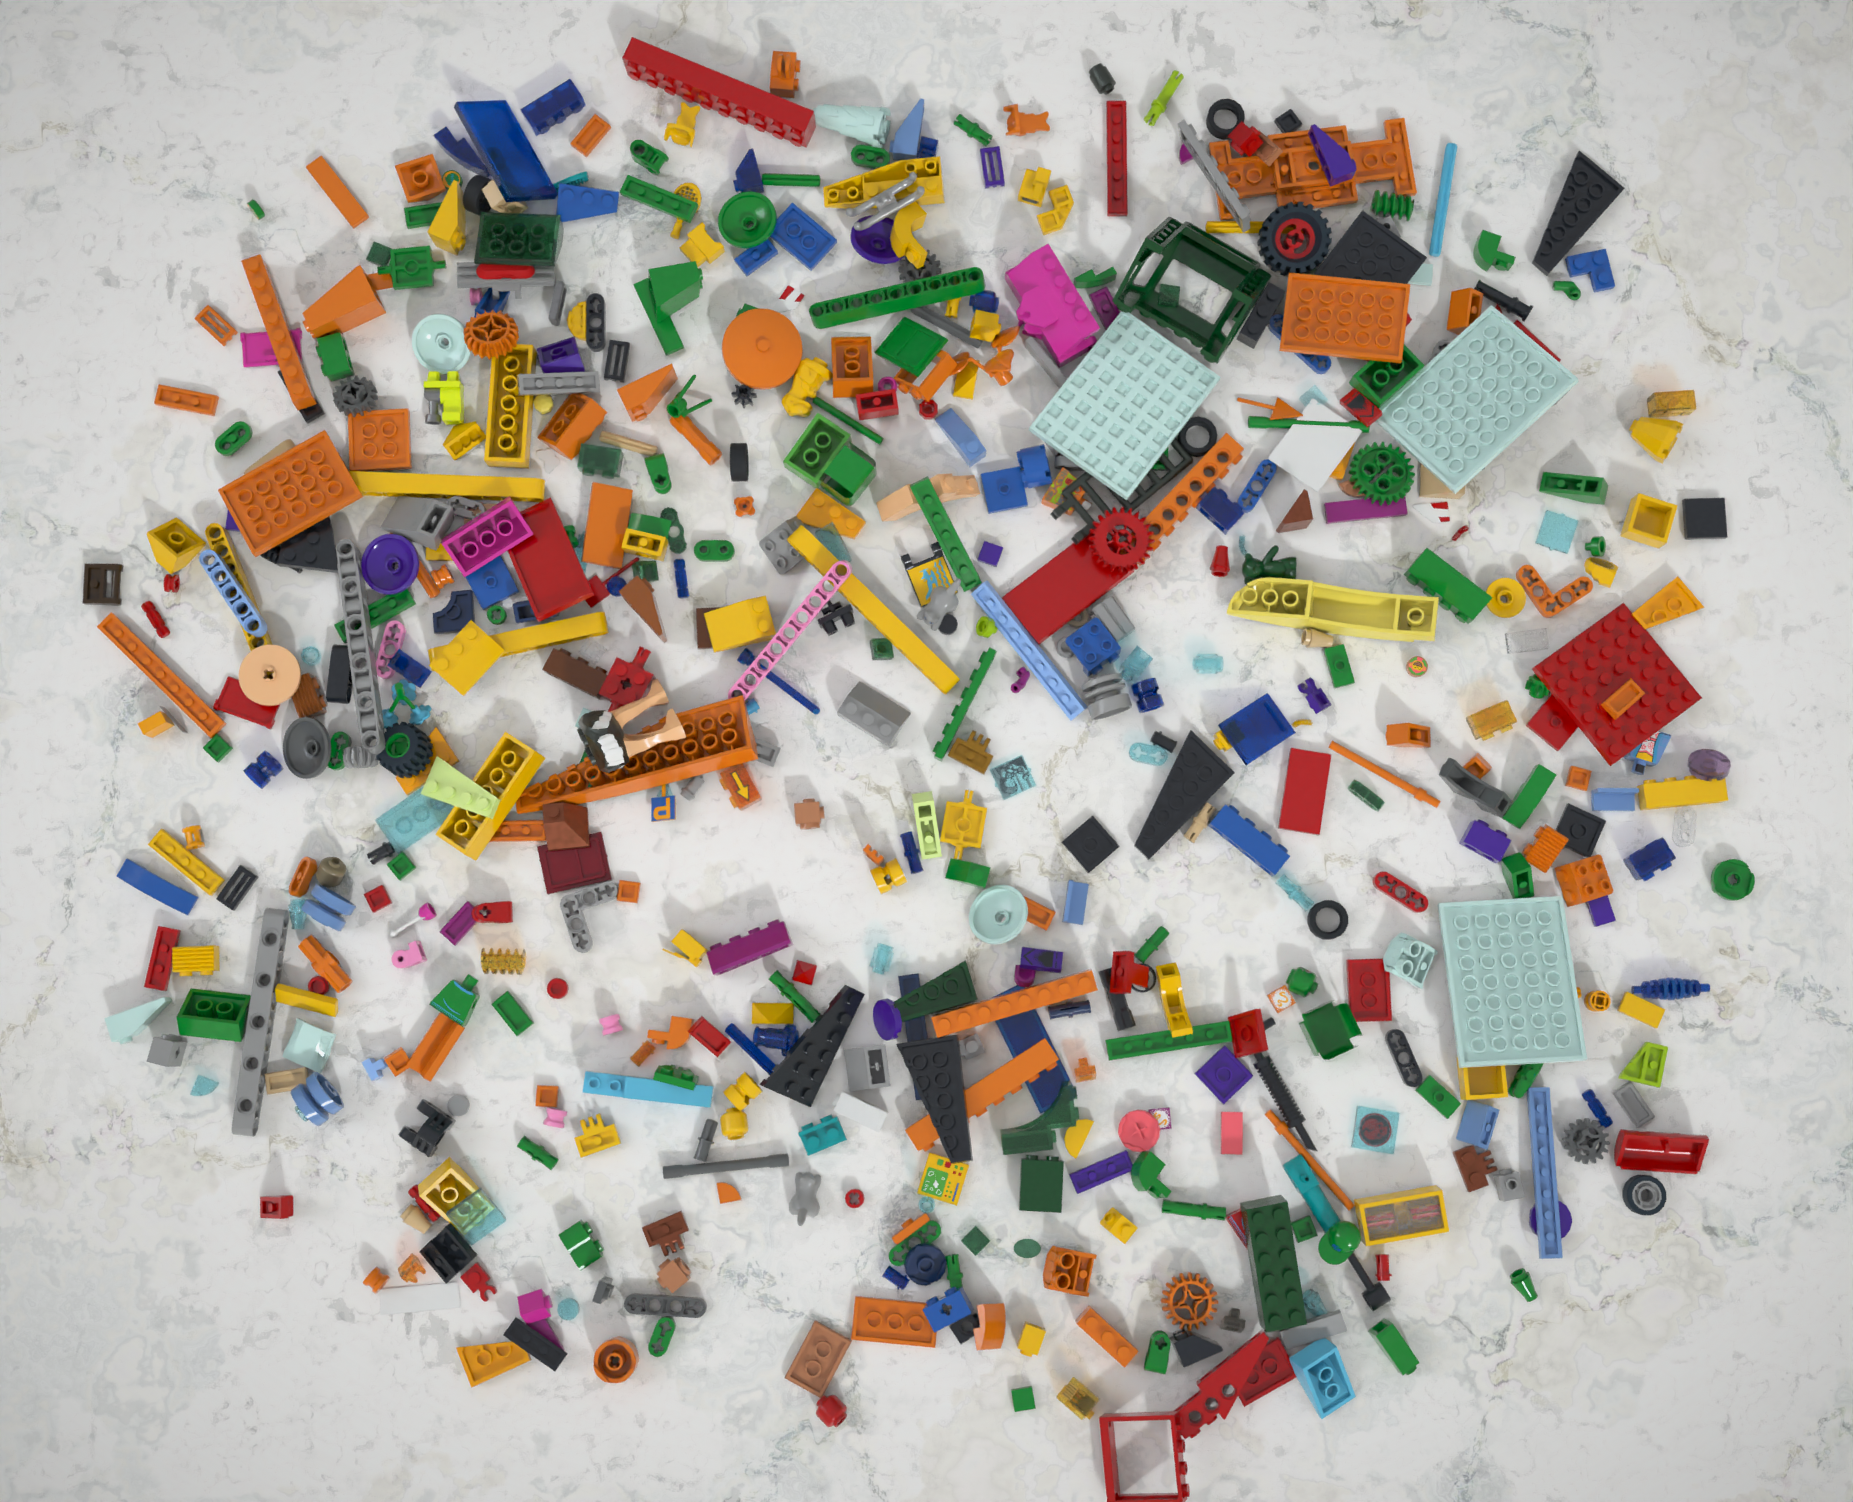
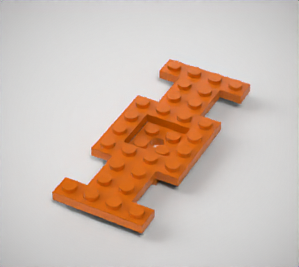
[1208,118,1417,221]

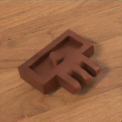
[1452,1145,1498,1192]
[642,1210,689,1257]

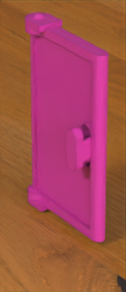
[240,328,302,367]

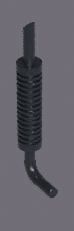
[1253,1017,1318,1152]

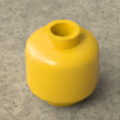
[720,1108,749,1140]

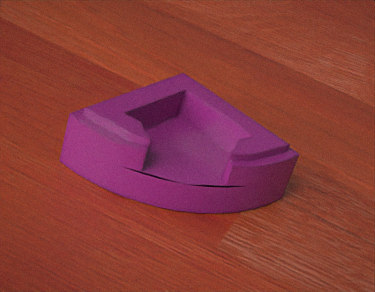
[1179,144,1193,165]

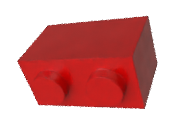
[856,389,899,421]

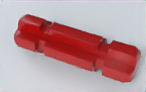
[141,601,170,638]
[408,1184,441,1222]

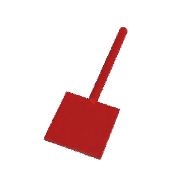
[585,557,639,608]

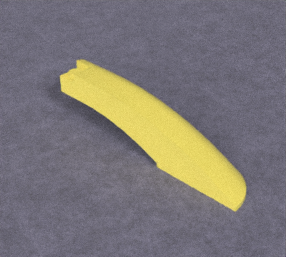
[1227,577,1439,642]

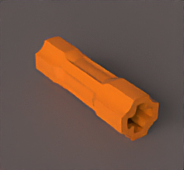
[669,415,723,466]

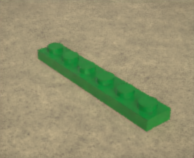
[910,476,982,592]
[933,647,997,762]
[1105,1021,1232,1061]

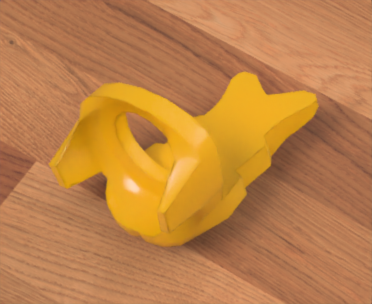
[664,102,700,148]

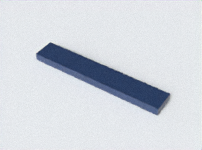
[898,973,928,1100]

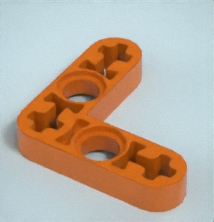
[1516,565,1593,618]

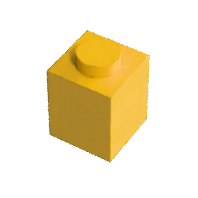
[970,309,1001,343]
[1017,1321,1046,1357]

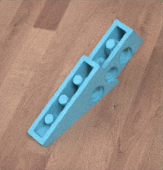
[583,1071,714,1108]

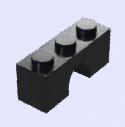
[1236,282,1286,349]

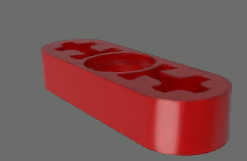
[1373,872,1428,913]

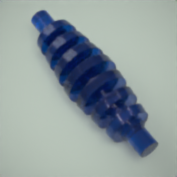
[1631,977,1710,1000]

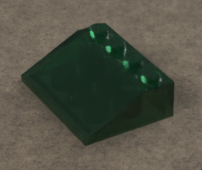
[474,212,564,267]

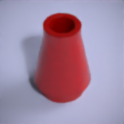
[1210,545,1230,577]

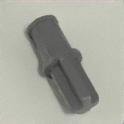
[693,1119,718,1162]

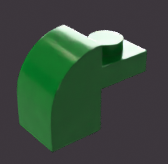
[1473,230,1516,272]
[1131,1151,1172,1199]

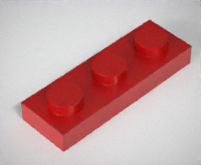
[144,926,181,991]

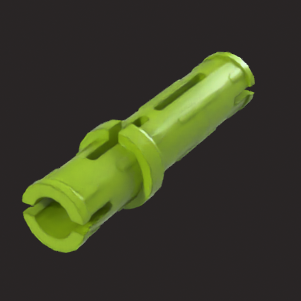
[1144,70,1184,126]

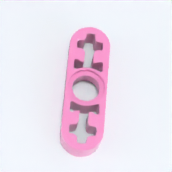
[376,620,406,679]

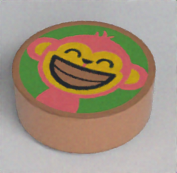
[1406,656,1428,677]

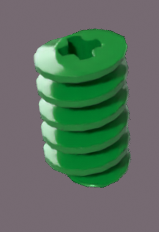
[1370,190,1414,222]

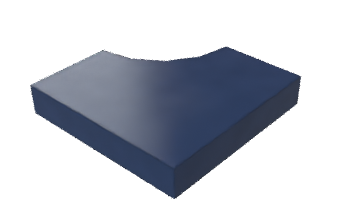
[433,590,475,634]

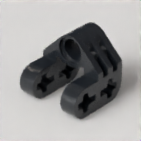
[398,1099,456,1157]

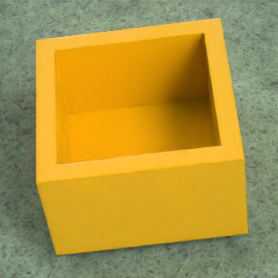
[1620,493,1678,549]
[1456,1057,1508,1100]

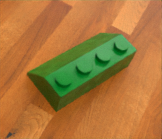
[1404,548,1493,624]

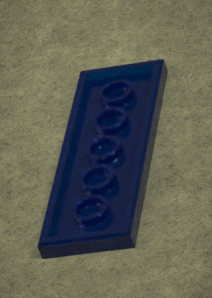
[992,985,1078,1114]

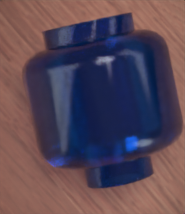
[969,289,999,313]

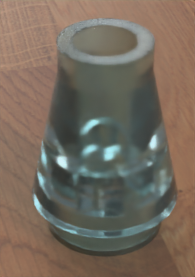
[288,899,307,930]
[1302,1289,1328,1317]

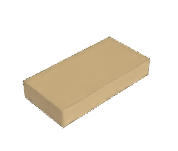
[265,1067,309,1095]

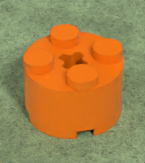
[593,1336,639,1383]

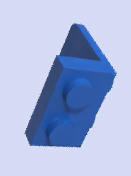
[1065,618,1121,677]

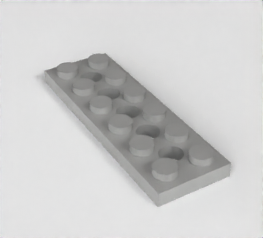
[1178,120,1251,233]

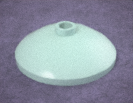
[412,314,471,374]
[969,885,1028,944]

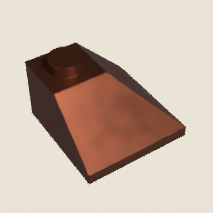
[543,802,590,851]

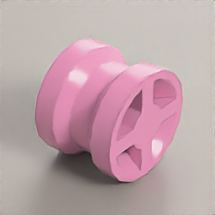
[599,1014,623,1036]
[543,1107,568,1128]

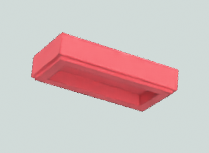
[1221,1112,1243,1155]

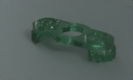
[660,507,687,554]

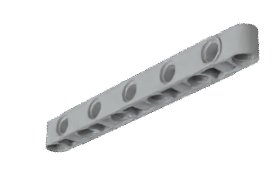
[336,539,385,754]
[232,908,289,1137]

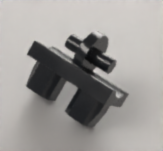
[817,600,855,636]

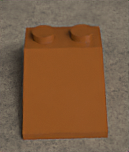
[619,576,667,643]

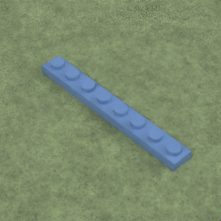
[1527,1087,1563,1259]

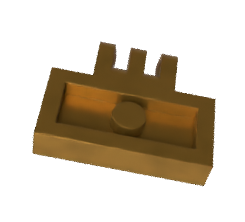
[948,730,993,775]

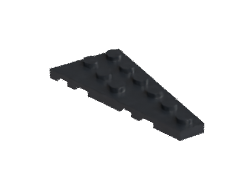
[278,516,338,573]

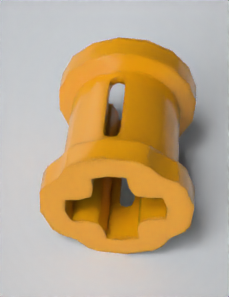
[182,825,205,850]

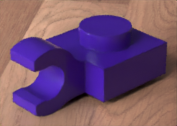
[1297,677,1332,714]

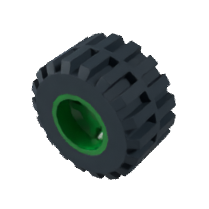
[376,722,433,778]

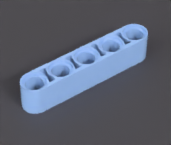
[199,549,267,637]

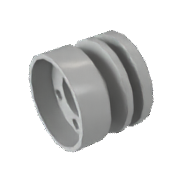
[1081,673,1132,720]

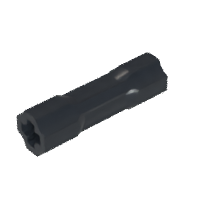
[1098,967,1136,1031]

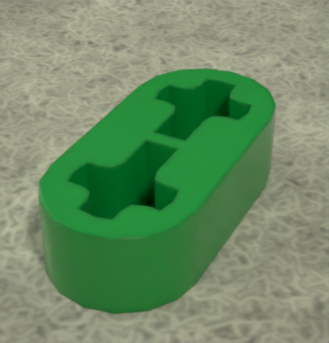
[327,732,352,771]
[648,1316,676,1357]

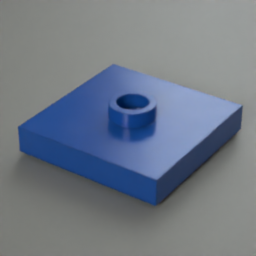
[981,466,1028,514]
[466,556,519,610]

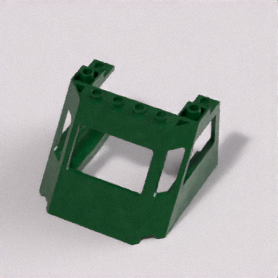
[1112,217,1272,364]

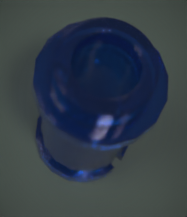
[882,1265,910,1290]

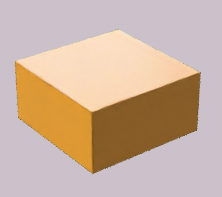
[137,711,175,738]

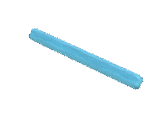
[1429,143,1457,257]

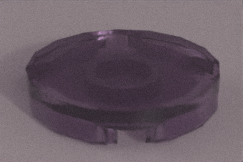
[1687,749,1731,781]

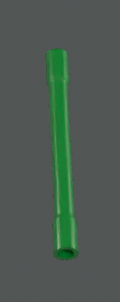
[1248,416,1370,433]

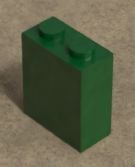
[1019,1155,1064,1213]

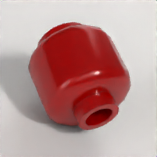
[816,1395,847,1427]

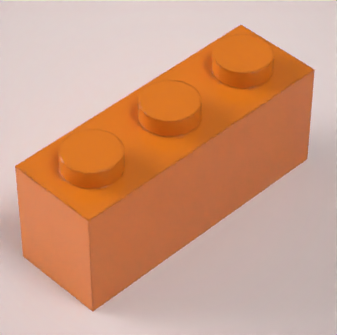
[1075,1305,1139,1368]

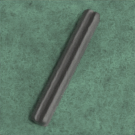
[911,306,983,348]

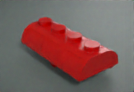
[1614,1129,1709,1174]

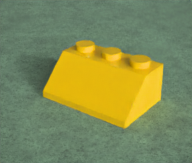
[429,620,505,696]

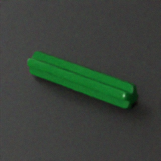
[762,173,821,187]

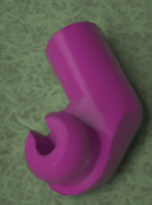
[1011,667,1030,693]

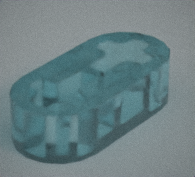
[1129,743,1168,766]

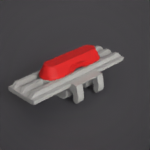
[457,258,555,299]

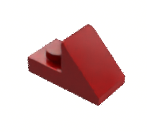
[260,1195,293,1219]

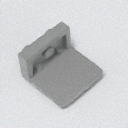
[759,516,805,574]

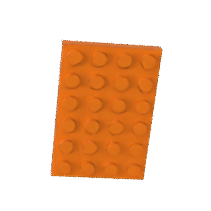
[1279,273,1411,363]
[218,430,363,557]

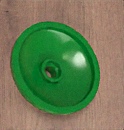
[718,191,777,248]

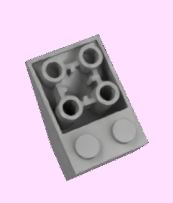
[380,496,454,551]

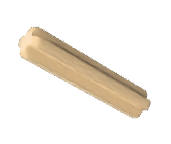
[599,430,658,456]

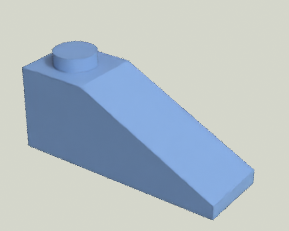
[889,99,924,161]
[935,408,986,467]

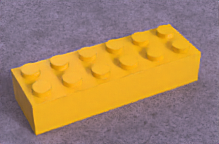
[484,344,537,469]
[435,732,545,861]

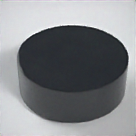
[938,614,958,635]

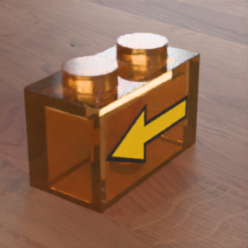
[719,763,762,811]

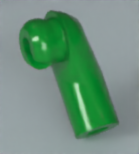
[1553,281,1581,300]

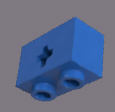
[923,1286,974,1333]

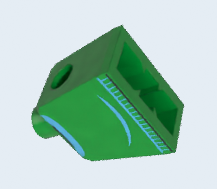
[429,974,480,1026]

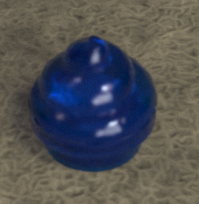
[607,576,627,597]

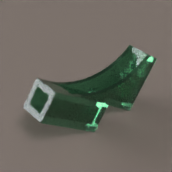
[1000,1080,1079,1155]

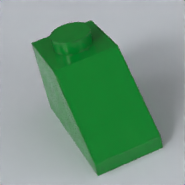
[1501,852,1534,899]
[945,858,990,889]

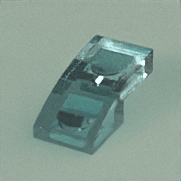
[815,522,852,562]

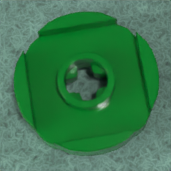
[1711,859,1755,901]

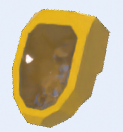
[1584,557,1618,588]

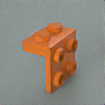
[1554,854,1613,907]

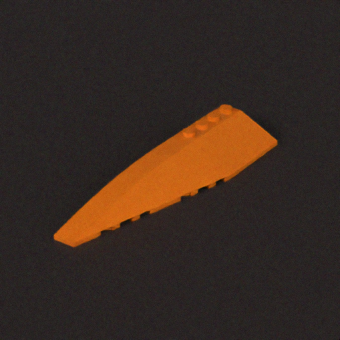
[516,695,758,814]

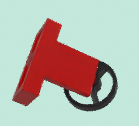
[1109,951,1156,994]

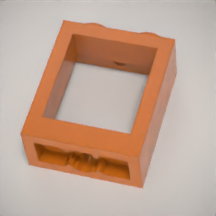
[893,350,957,402]

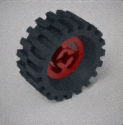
[1257,202,1332,276]

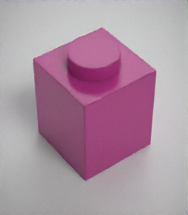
[517,1289,553,1324]

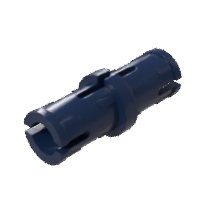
[1048,1000,1091,1020]

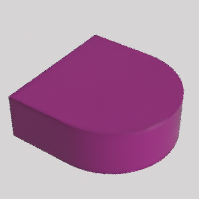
[1014,965,1036,987]

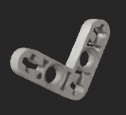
[560,882,618,953]

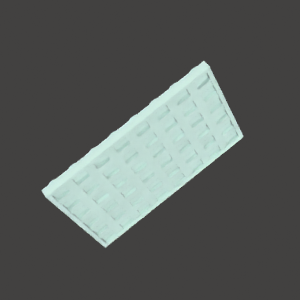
[1029,311,1221,500]

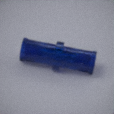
[900,831,924,874]

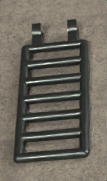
[1050,438,1193,545]

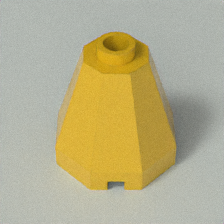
[1629,417,1683,464]

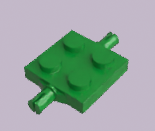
[377,246,447,290]

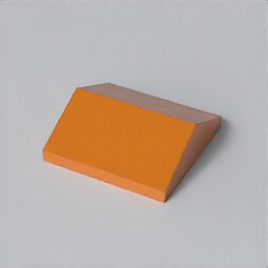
[395,154,446,203]

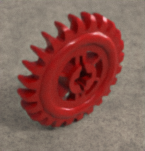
[1088,506,1155,573]

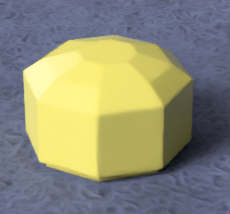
[533,394,554,414]

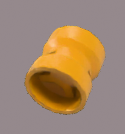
[1584,991,1611,1012]

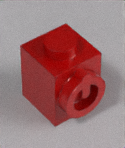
[1228,121,1264,157]

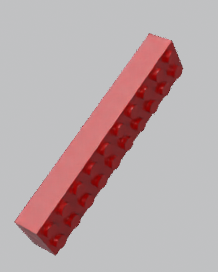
[622,37,816,148]

